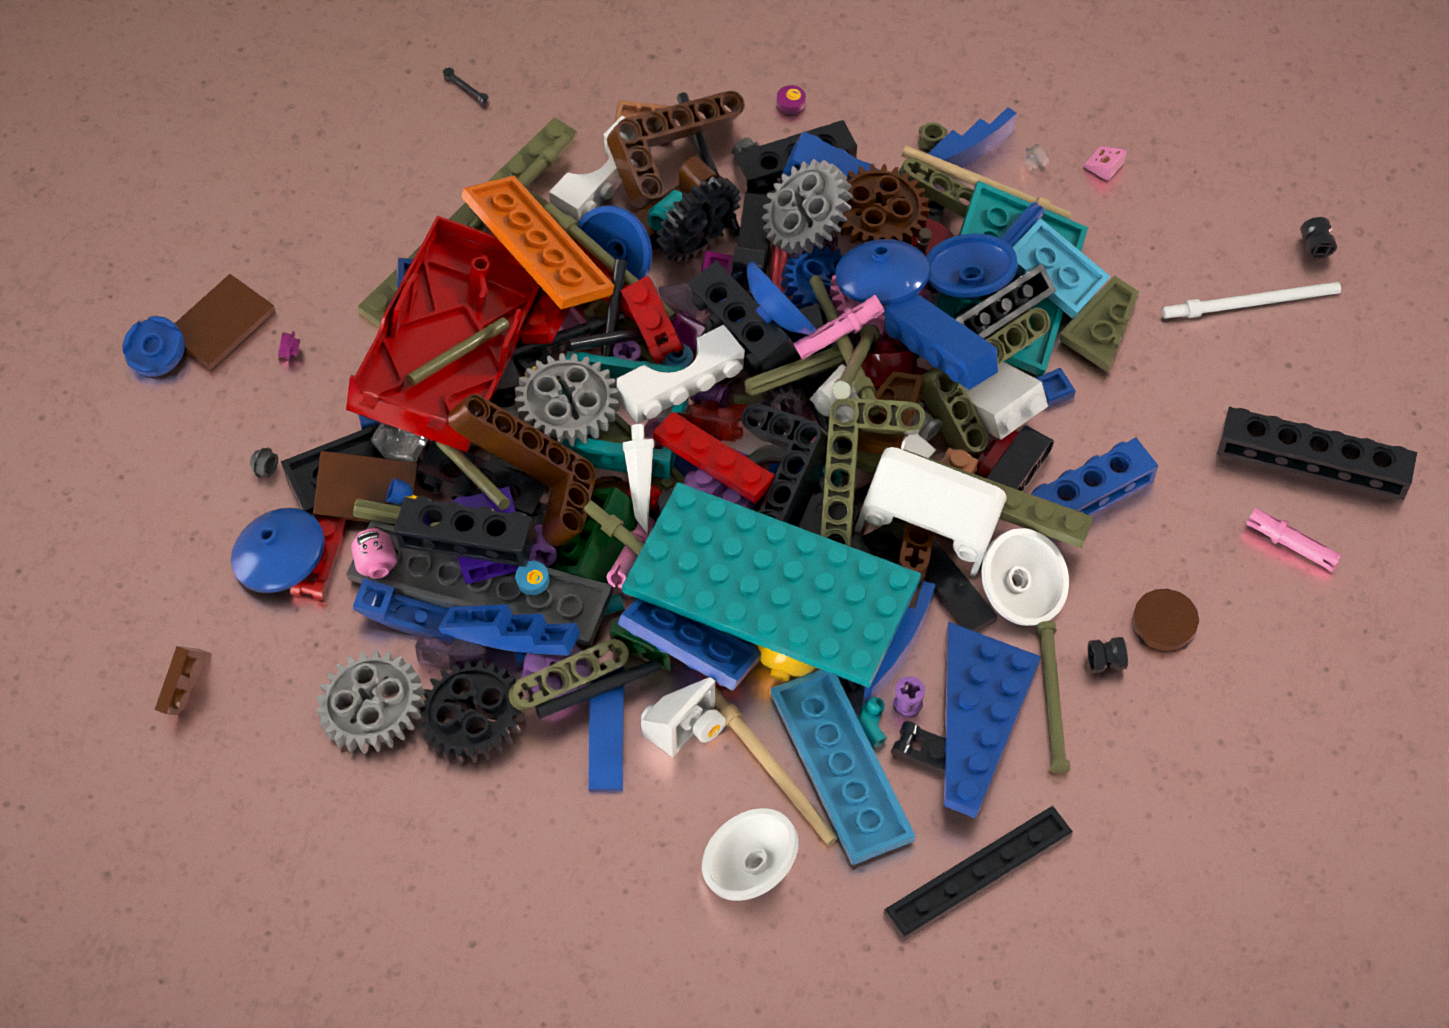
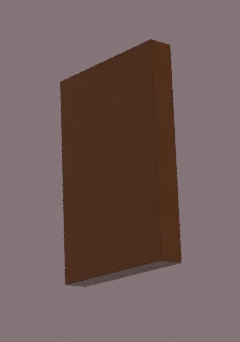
[175,274,275,370]
[313,451,417,526]

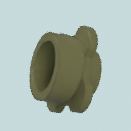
[918,122,948,150]

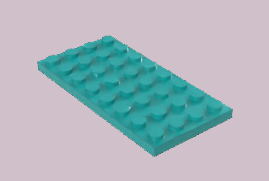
[622,482,921,688]

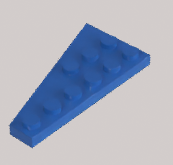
[944,622,1041,818]

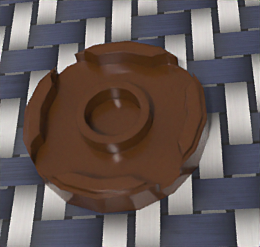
[1132,589,1199,651]

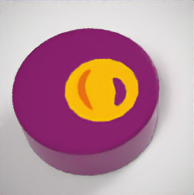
[777,85,806,114]

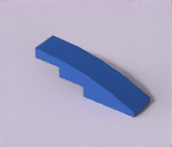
[924,107,1017,181]
[863,581,935,703]
[438,605,580,655]

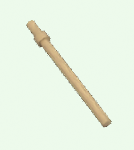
[901,145,1071,219]
[715,687,838,846]

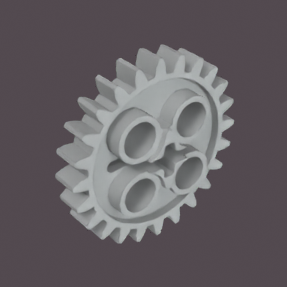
[762,159,853,256]
[515,353,619,446]
[315,650,425,754]

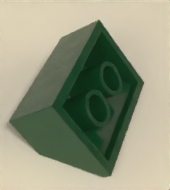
[547,487,638,585]

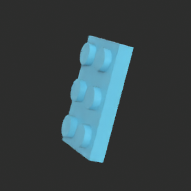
[1013,218,1111,319]

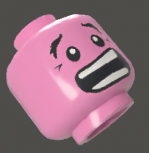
[351,528,397,579]

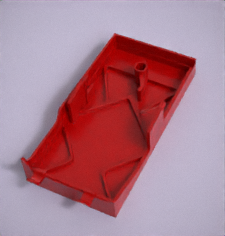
[346,215,543,452]

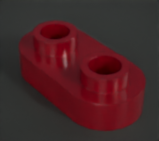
[977,430,1019,478]

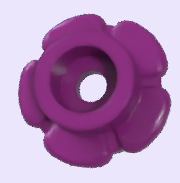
[278,331,300,361]

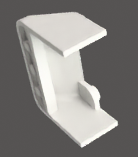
[854,447,1007,579]

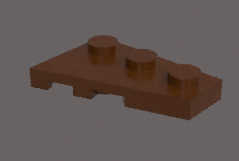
[838,371,925,454]

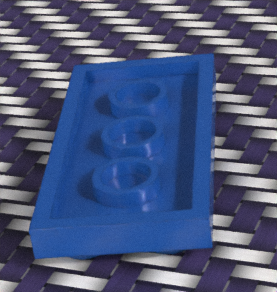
[618,598,762,691]

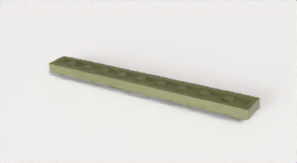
[358,117,578,327]

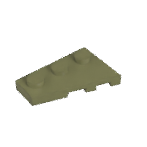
[1059,275,1139,373]

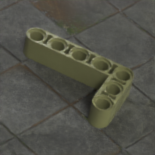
[922,308,1050,453]
[821,398,925,547]

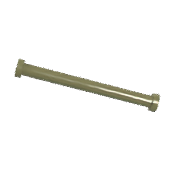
[832,324,880,399]
[1036,621,1071,773]

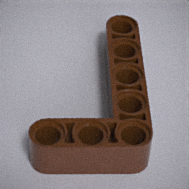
[607,91,745,209]
[448,394,596,547]

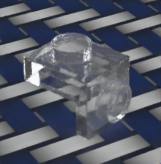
[371,422,428,462]

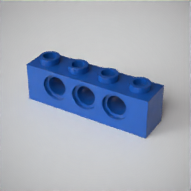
[1031,438,1158,538]

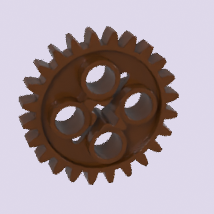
[837,164,930,245]

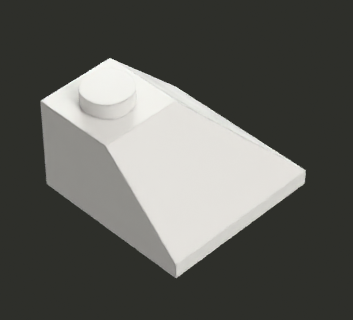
[641,677,715,758]

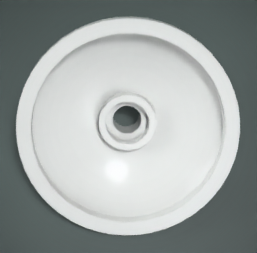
[982,528,1069,626]
[702,808,798,901]

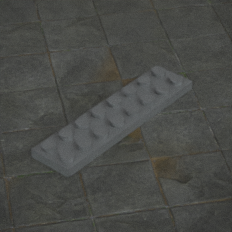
[346,520,614,648]

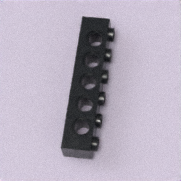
[1217,407,1417,500]

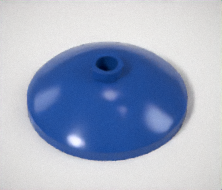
[572,205,652,280]
[926,234,1018,299]
[835,239,930,305]
[747,261,817,335]
[231,508,325,593]

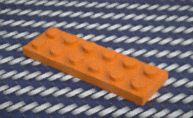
[461,176,615,310]

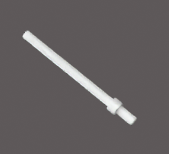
[1162,282,1341,319]

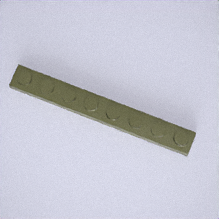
[839,448,1094,548]

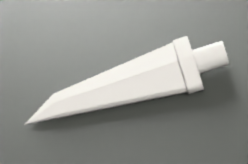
[623,424,654,535]

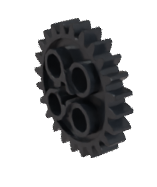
[656,176,742,263]
[418,659,525,764]

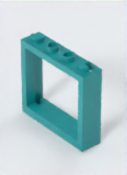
[552,351,689,479]

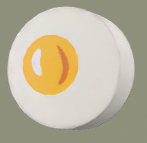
[693,709,726,743]

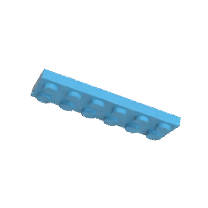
[770,670,915,866]

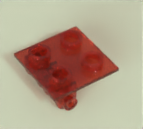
[676,400,749,442]

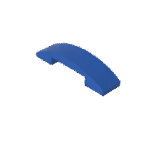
[353,578,479,646]
[589,667,625,791]

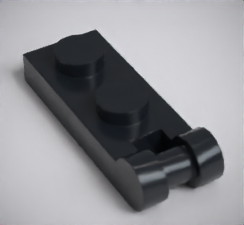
[891,721,946,776]

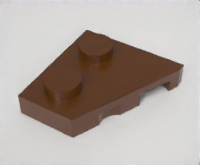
[154,646,211,715]

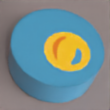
[515,561,550,595]

